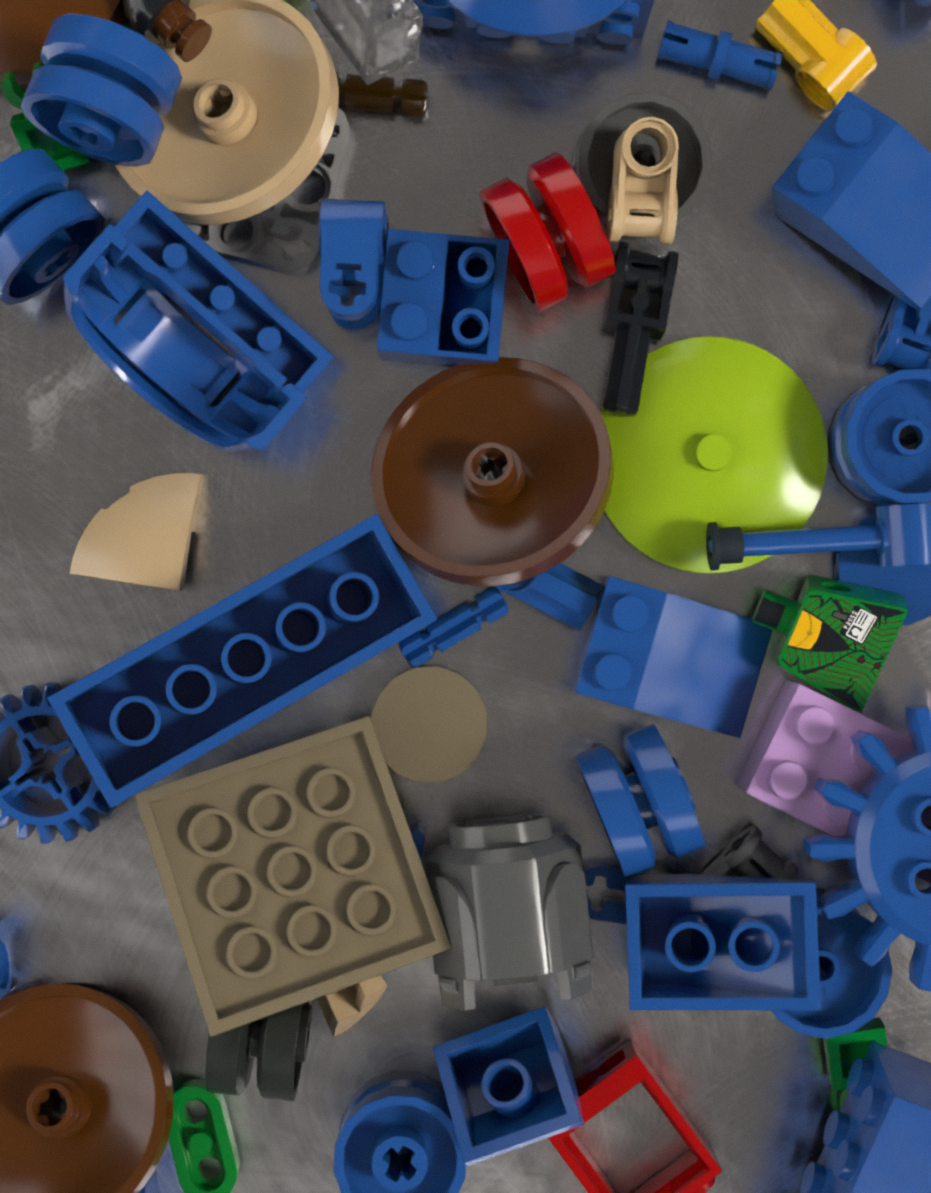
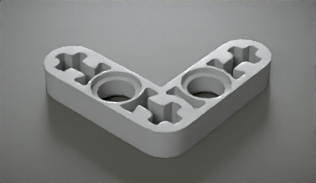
[185,107,351,275]

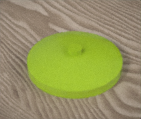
[599,336,828,574]

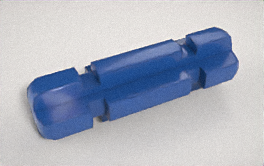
[398,587,509,667]

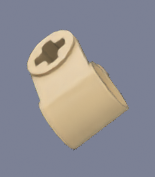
[607,117,679,245]

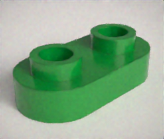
[168,1079,240,1193]

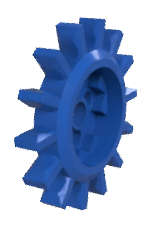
[803,703,931,992]

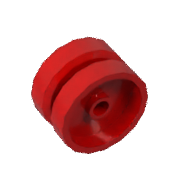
[479,152,616,313]

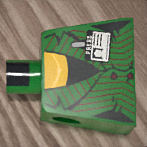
[752,575,908,714]

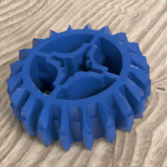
[0,682,117,844]

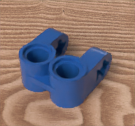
[319,198,389,335]

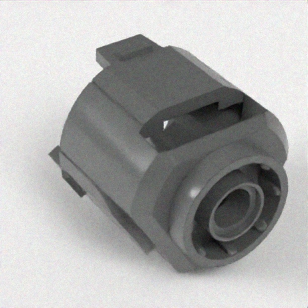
[424,814,594,1011]

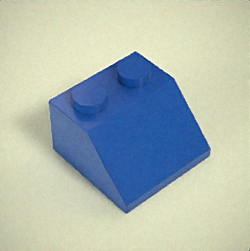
[433,1006,584,1167]

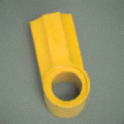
[754,0,877,111]

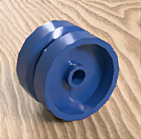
[21,14,182,167]
[0,149,105,305]
[829,369,931,506]
[575,723,705,880]
[772,889,893,1039]
[334,1070,466,1193]

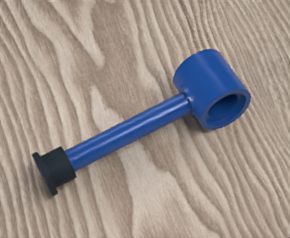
[706,503,931,571]

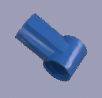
[494,563,604,631]

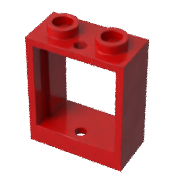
[548,1038,723,1193]

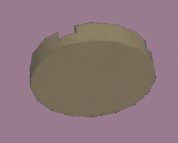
[371,665,487,783]

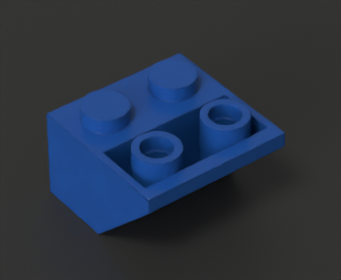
[377,229,509,366]

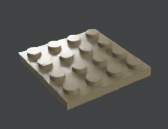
[134,716,451,1037]

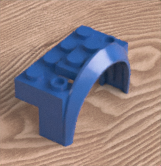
[407,0,654,44]
[62,190,334,452]

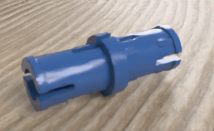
[657,20,782,91]

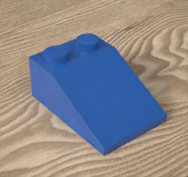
[772,91,931,312]
[571,576,772,738]
[625,874,821,1011]

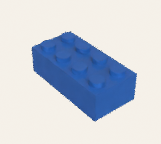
[800,1041,931,1193]

